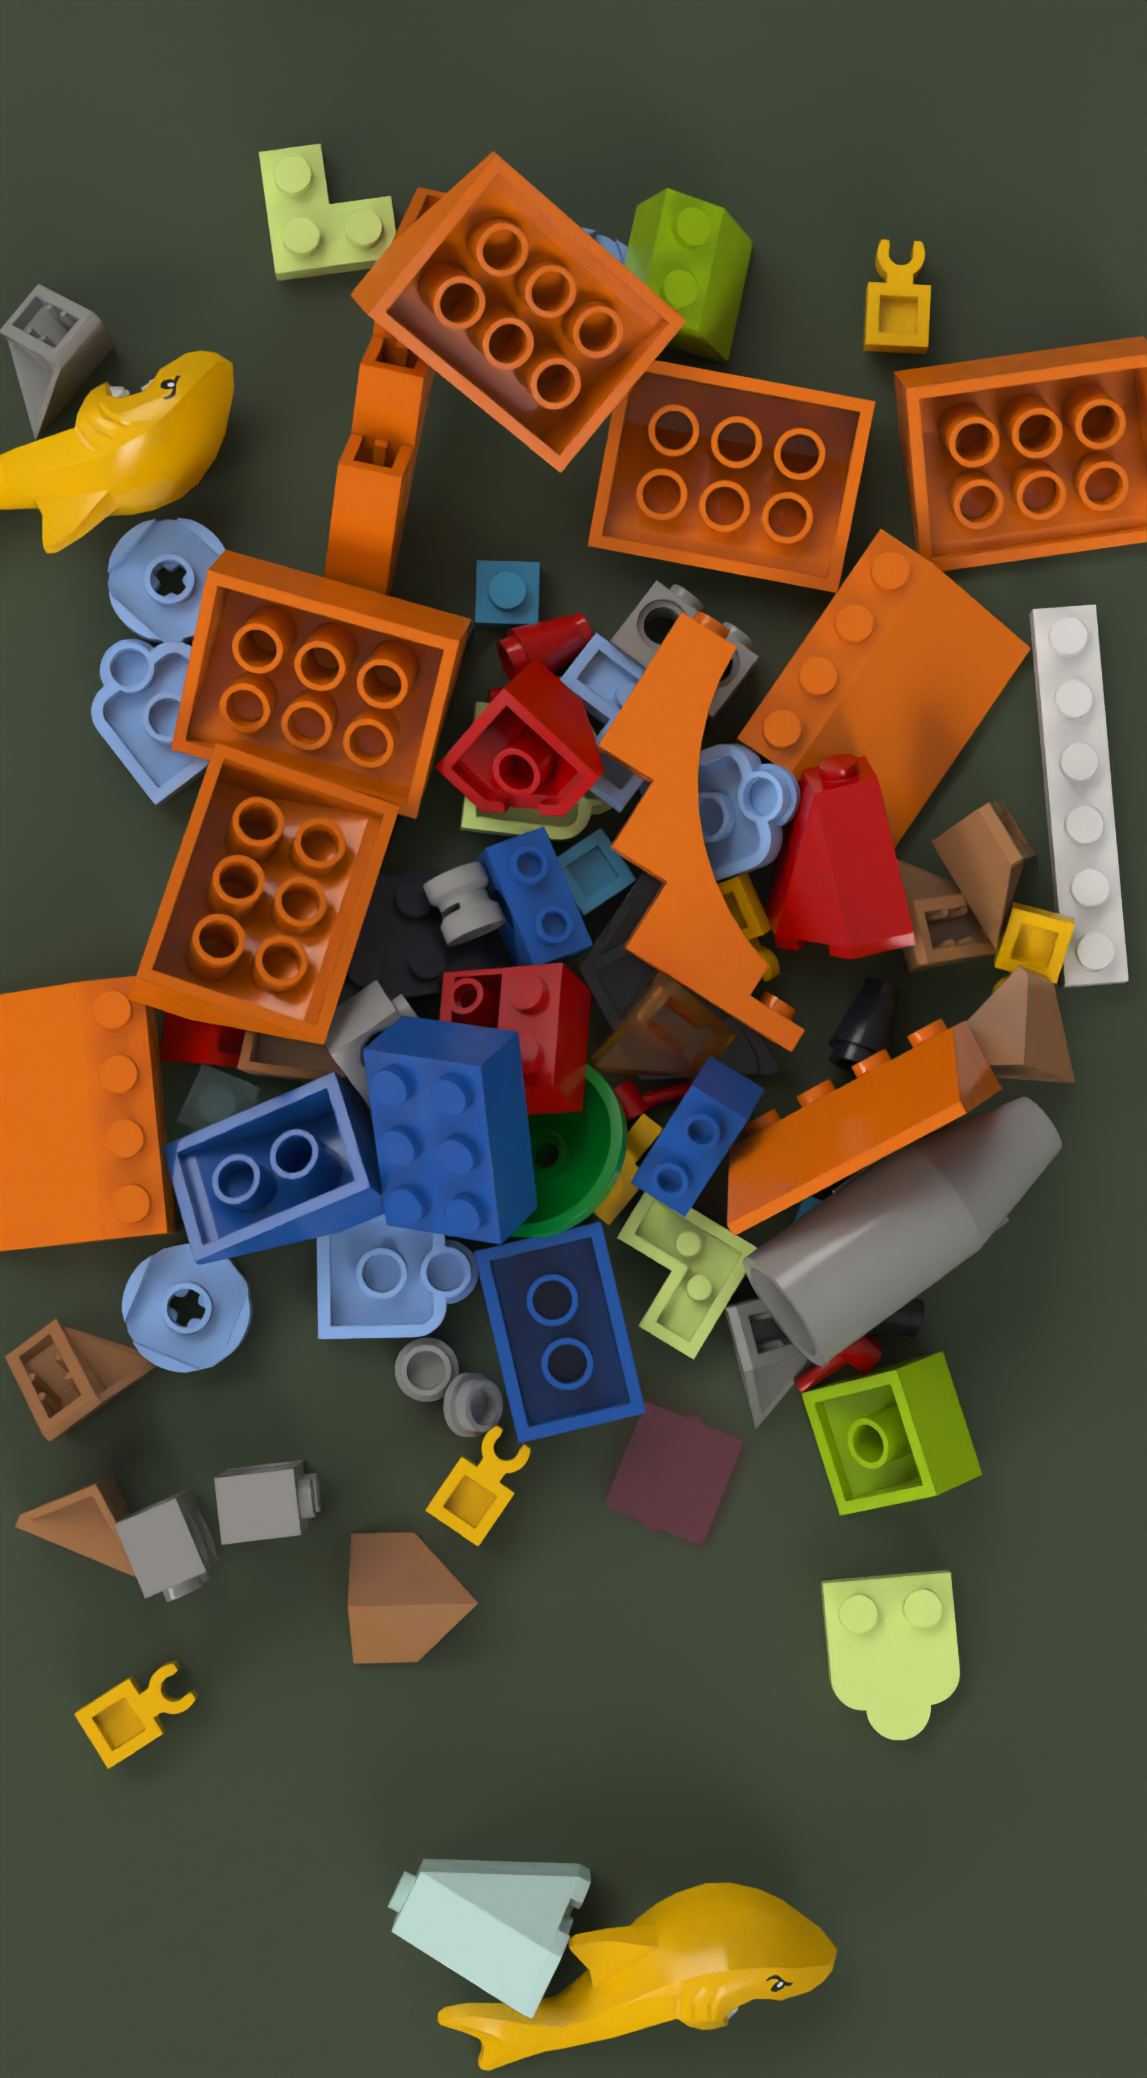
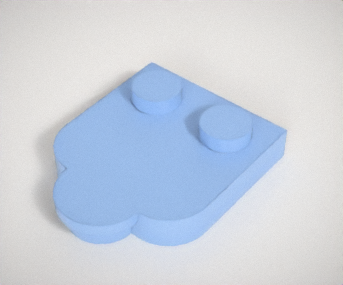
[91,639,210,809]
[639,743,801,883]
[317,1214,479,1339]

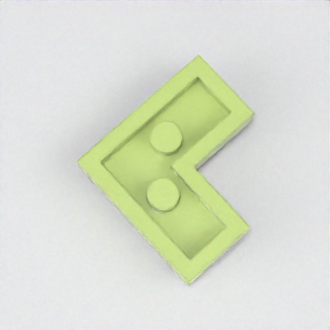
[259,144,396,281]
[617,1192,757,1360]

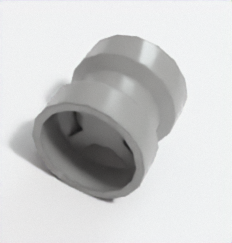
[423,861,506,946]

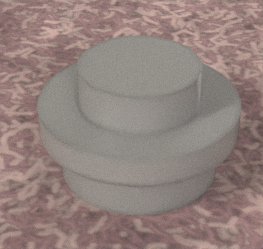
[395,1337,459,1402]
[443,1372,503,1437]

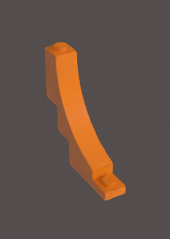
[324,187,446,596]
[597,611,805,1052]

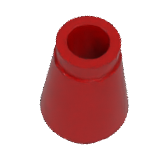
[496,612,593,681]

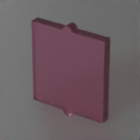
[604,1401,744,1546]

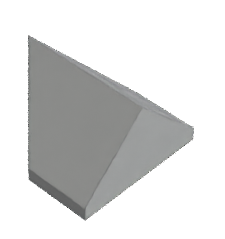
[0,284,114,441]
[724,1297,812,1429]

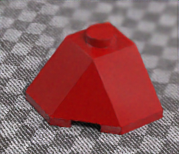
[435,657,605,817]

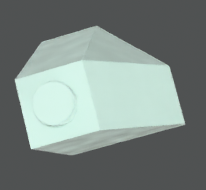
[387,1859,591,2019]

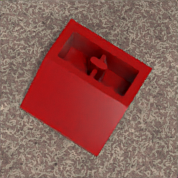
[439,963,591,1115]

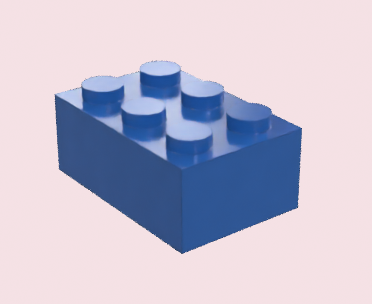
[363,1016,538,1245]
[474,1221,646,1443]

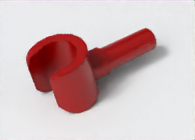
[614,1079,693,1122]
[794,1335,882,1393]

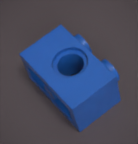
[473,826,593,967]
[630,1055,765,1217]

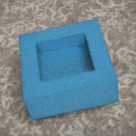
[475,560,540,629]
[557,828,637,918]

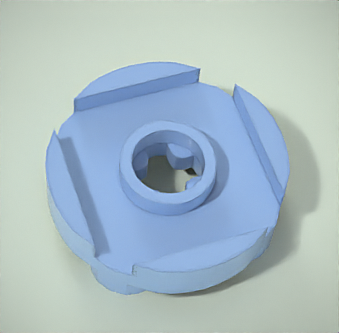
[107,518,225,644]
[122,1244,253,1373]

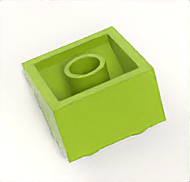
[624,188,753,364]
[801,1351,983,1516]

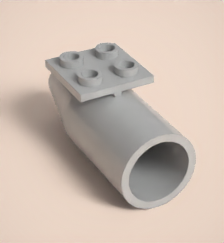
[743,1097,1062,1366]

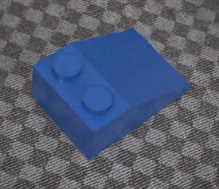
[163,1072,385,1265]

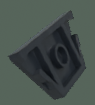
[336,869,511,1007]
[577,871,780,1080]

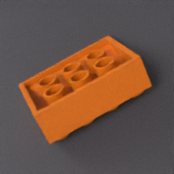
[350,151,687,473]
[894,336,1147,571]
[588,360,876,593]
[735,529,1031,849]
[171,550,472,819]
[128,742,400,1045]
[0,976,177,1252]
[727,1018,1002,1237]

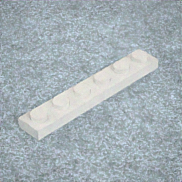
[1029,605,1129,988]

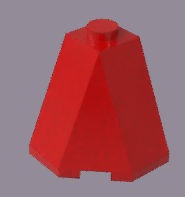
[764,754,916,959]

